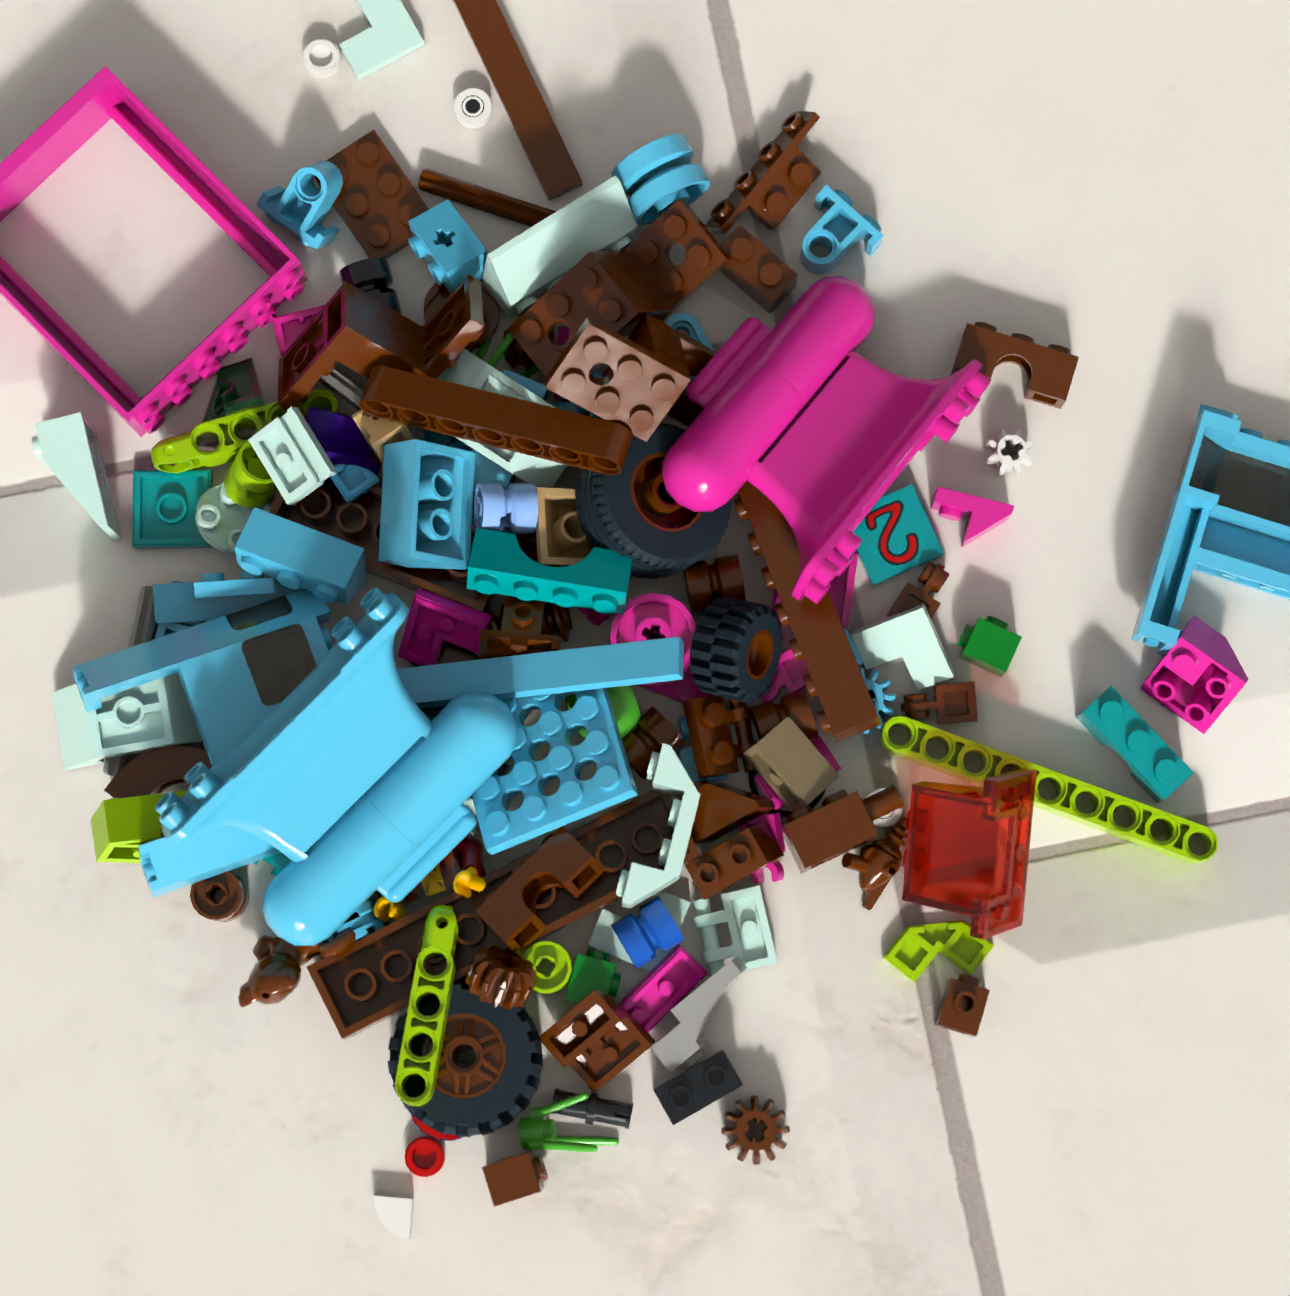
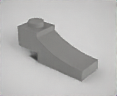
[650,956,747,1073]

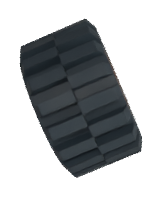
[690,597,783,703]

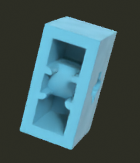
[408,199,488,293]

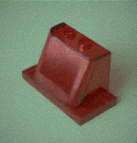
[902,768,1037,940]

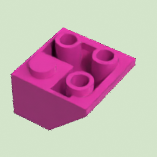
[1140,615,1248,734]

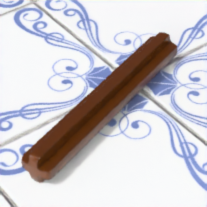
[418,169,556,227]

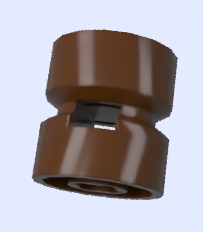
[684,554,746,613]
[750,689,819,740]
[622,706,686,781]
[190,871,249,922]

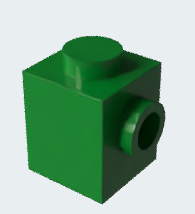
[957,616,1022,677]
[565,948,622,1004]

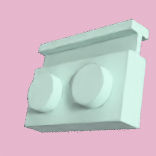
[248,407,338,505]

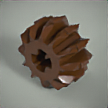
[465,945,537,1010]
[721,1095,790,1165]

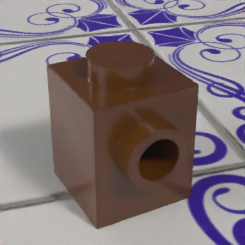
[934,973,990,1037]

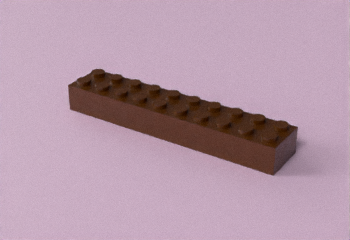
[307,790,701,1039]

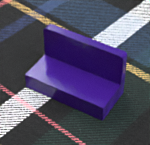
[305,406,382,476]

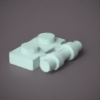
[694,885,778,976]

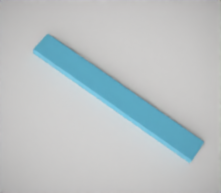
[397,637,684,708]

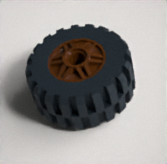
[388,980,543,1137]

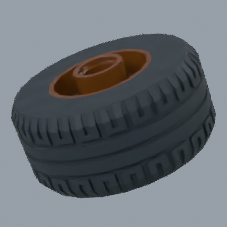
[575,423,731,579]

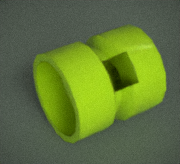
[224,441,277,509]
[522,941,573,994]

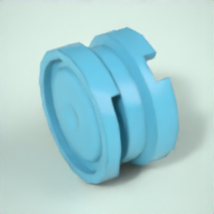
[333,899,386,943]

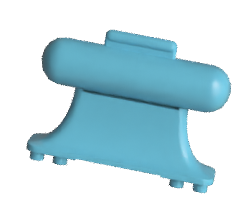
[155,587,518,946]

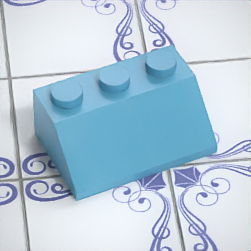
[378,439,475,570]
[234,507,367,605]

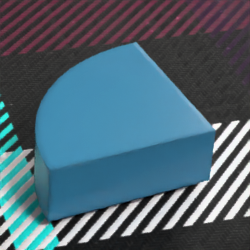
[330,464,381,504]

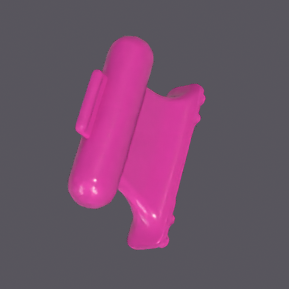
[662,276,991,604]

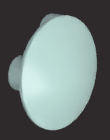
[195,481,271,554]

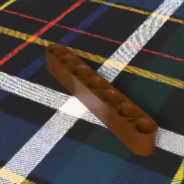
[359,366,633,475]

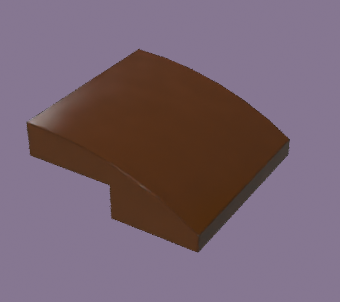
[539,988,655,1093]

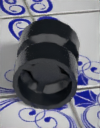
[340,257,401,314]

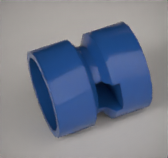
[611,896,685,969]

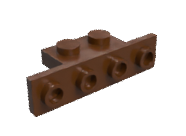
[706,111,821,234]

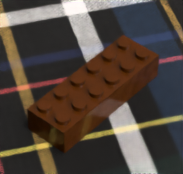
[269,477,495,614]

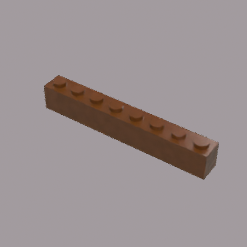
[733,481,882,742]

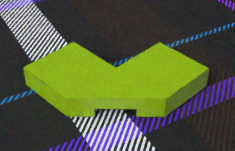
[882,920,994,983]

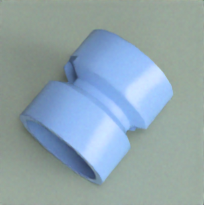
[473,483,538,534]

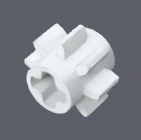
[986,429,1034,477]

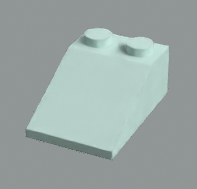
[32,412,121,541]

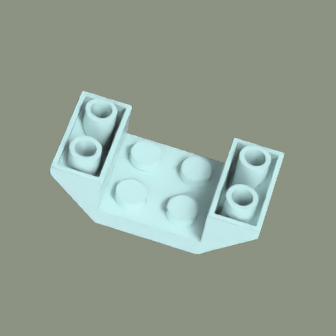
[438,348,567,488]
[52,673,204,770]
[616,744,700,908]

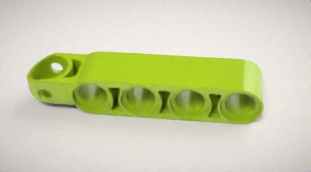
[150,390,339,474]
[395,905,459,1107]

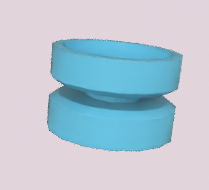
[611,133,710,225]

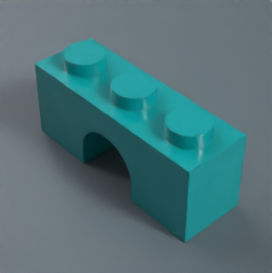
[1076,686,1194,803]

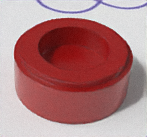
[405,1136,445,1177]

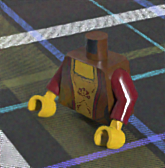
[374,833,486,922]

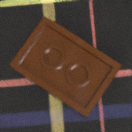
[314,130,429,259]

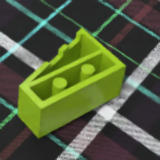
[91,790,188,863]

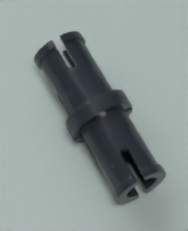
[551,1088,634,1129]

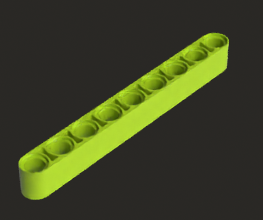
[879,716,1218,864]

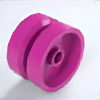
[610,593,696,687]

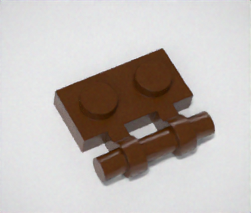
[682,696,757,779]

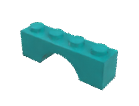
[467,528,632,614]

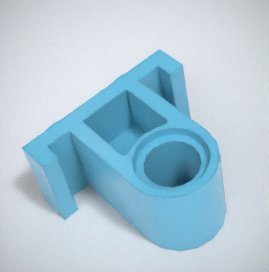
[256,161,343,249]
[800,185,884,275]

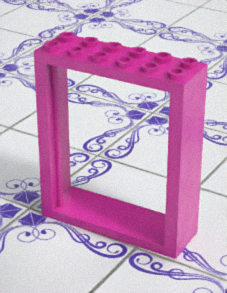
[0,66,308,437]

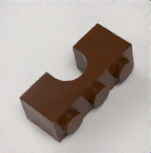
[950,322,1079,409]
[475,826,605,956]

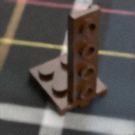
[479,530,560,659]

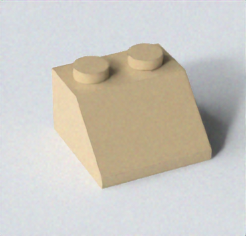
[536,487,593,567]

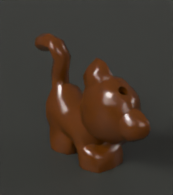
[238,928,356,1007]

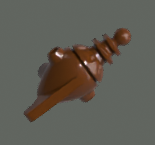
[842,817,912,910]

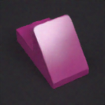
[931,487,1014,547]

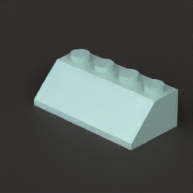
[482,175,638,318]

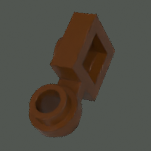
[886,561,950,618]
[900,681,978,725]

